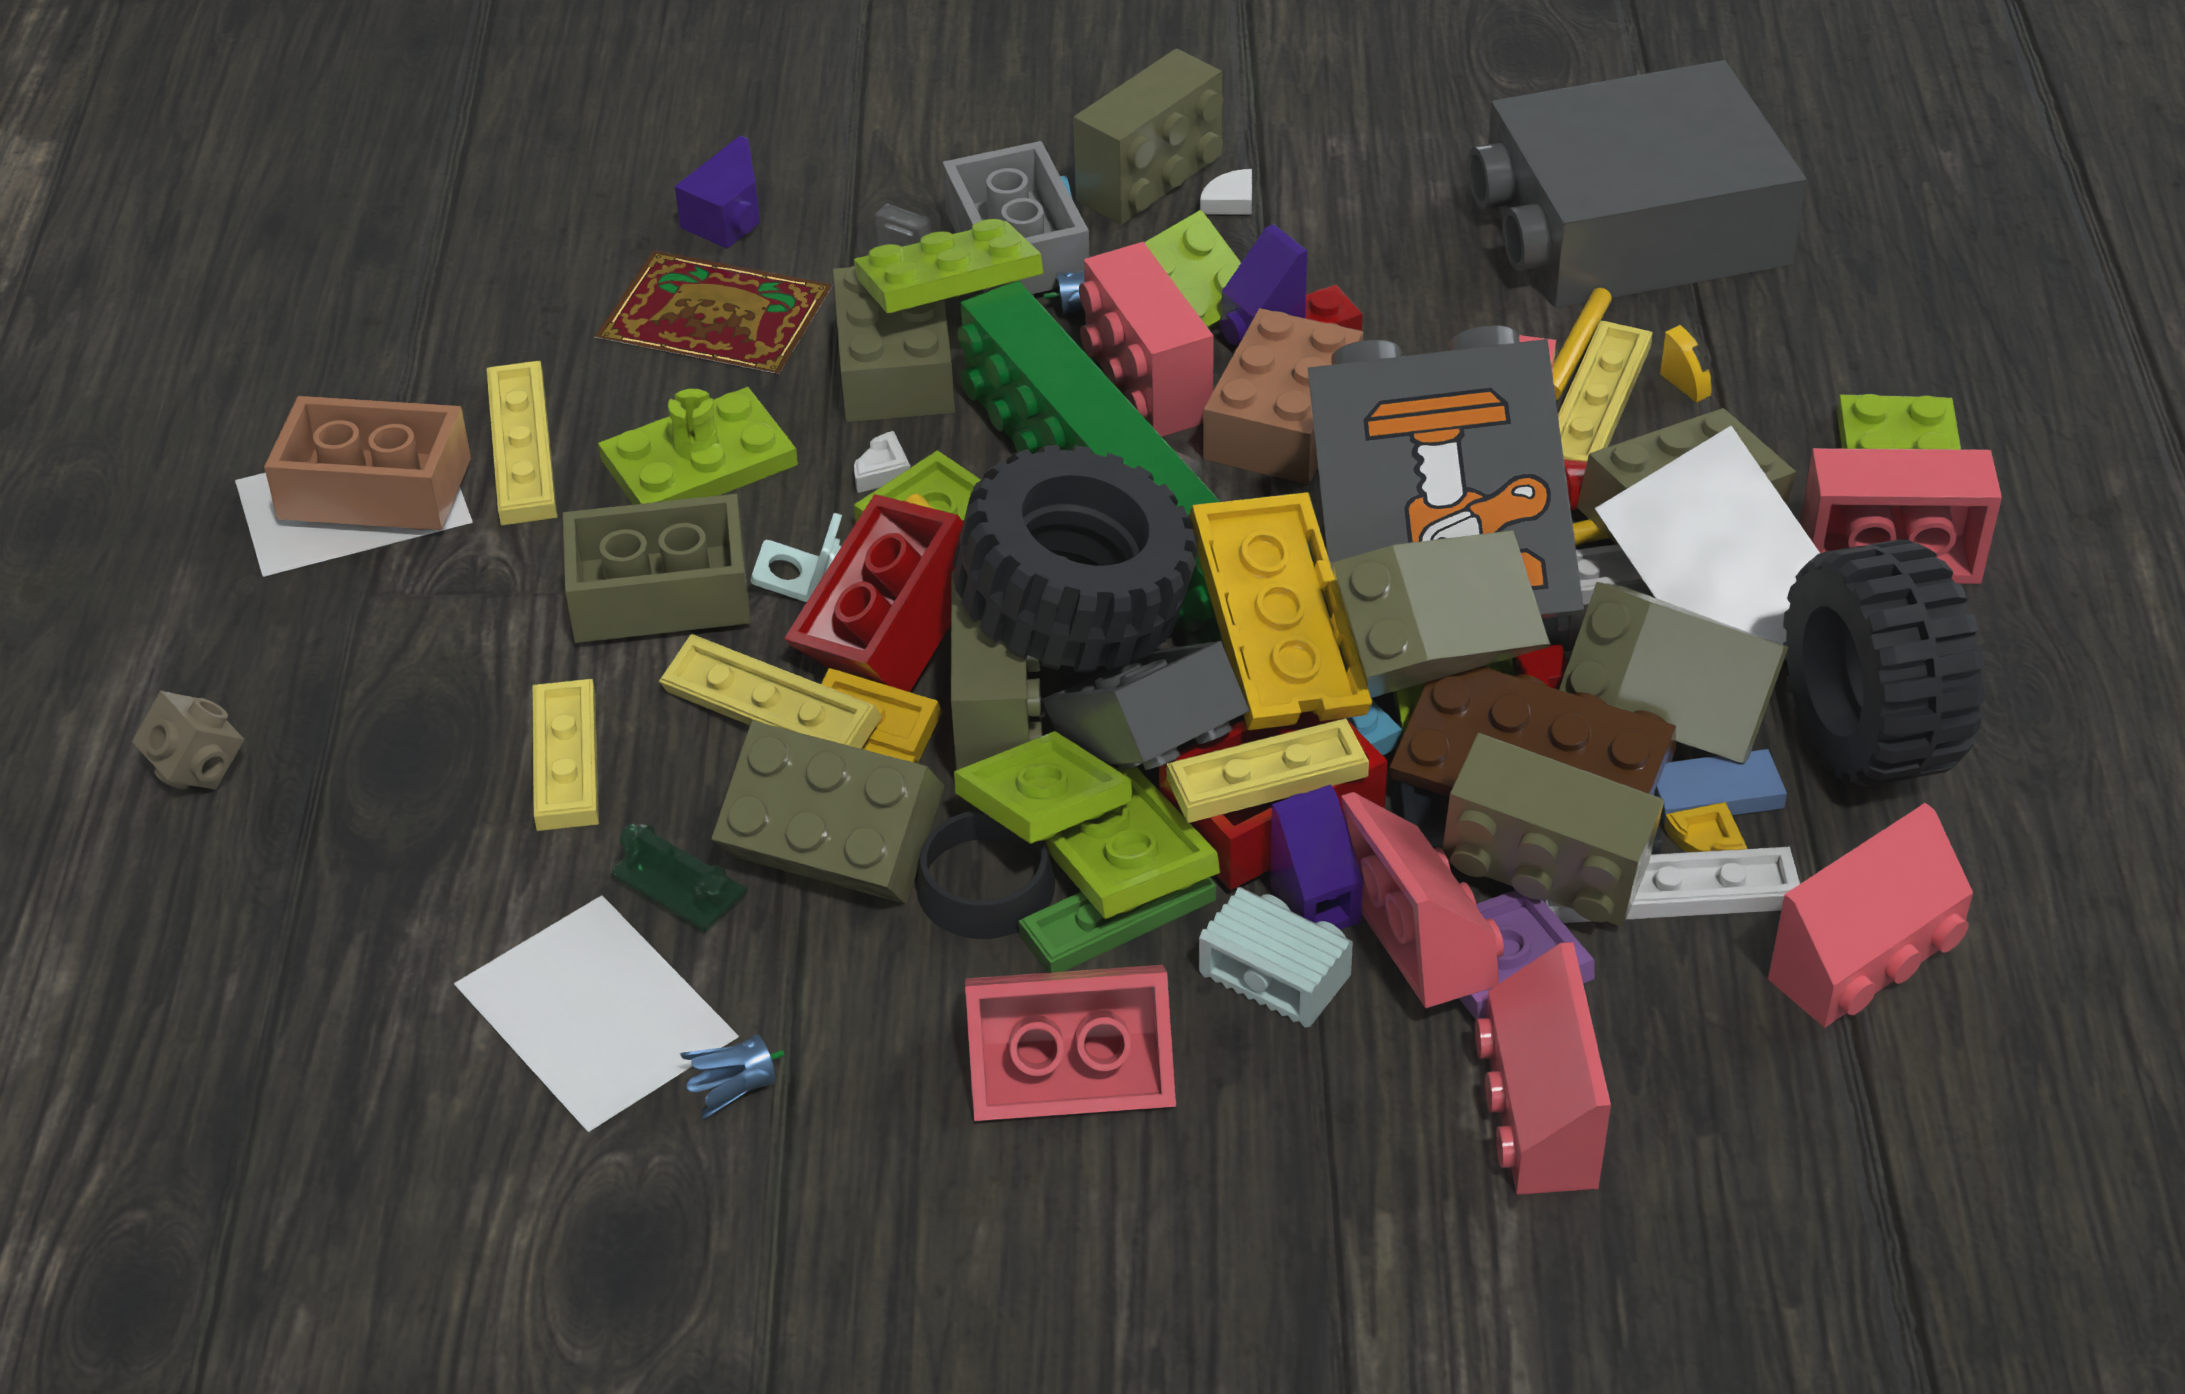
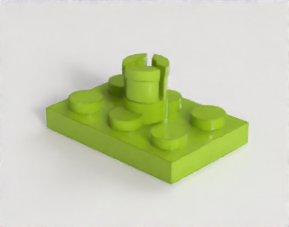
[598,387,798,505]

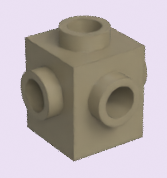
[132,691,244,790]

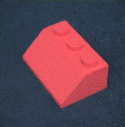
[1341,792,1504,1008]
[1768,803,1973,1028]
[1475,942,1611,1195]
[965,965,1176,1121]

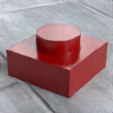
[1305,285,1363,331]

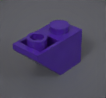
[1270,784,1363,930]

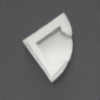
[1200,169,1252,215]
[854,431,910,493]

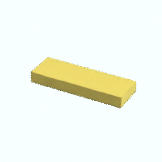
[533,679,599,831]
[1167,718,1369,823]

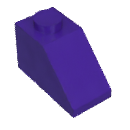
[674,135,760,249]
[1220,224,1307,347]

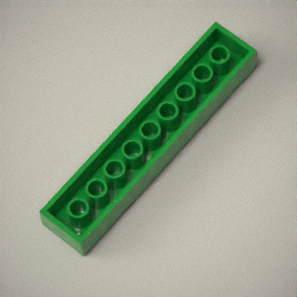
[958,280,1226,652]

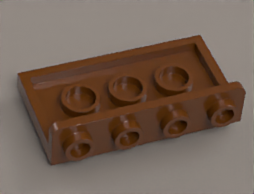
[1389,665,1676,797]

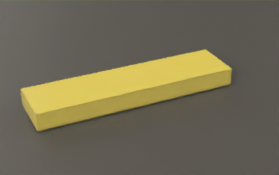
[1558,320,1653,461]
[486,361,557,526]
[659,634,882,749]

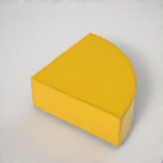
[1660,325,1711,403]
[1664,802,1747,853]

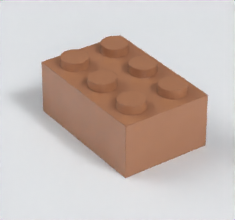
[1203,308,1363,485]
[264,396,471,530]

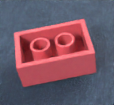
[1079,242,1213,437]
[1799,448,2002,584]

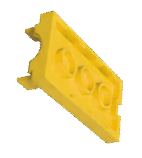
[1189,492,1372,731]

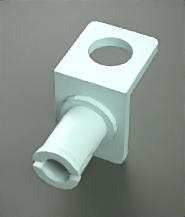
[750,513,842,602]

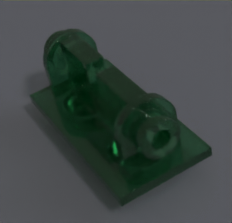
[610,823,747,931]

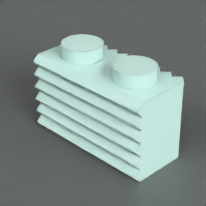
[1199,887,1353,1028]

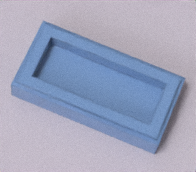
[1654,749,1787,825]

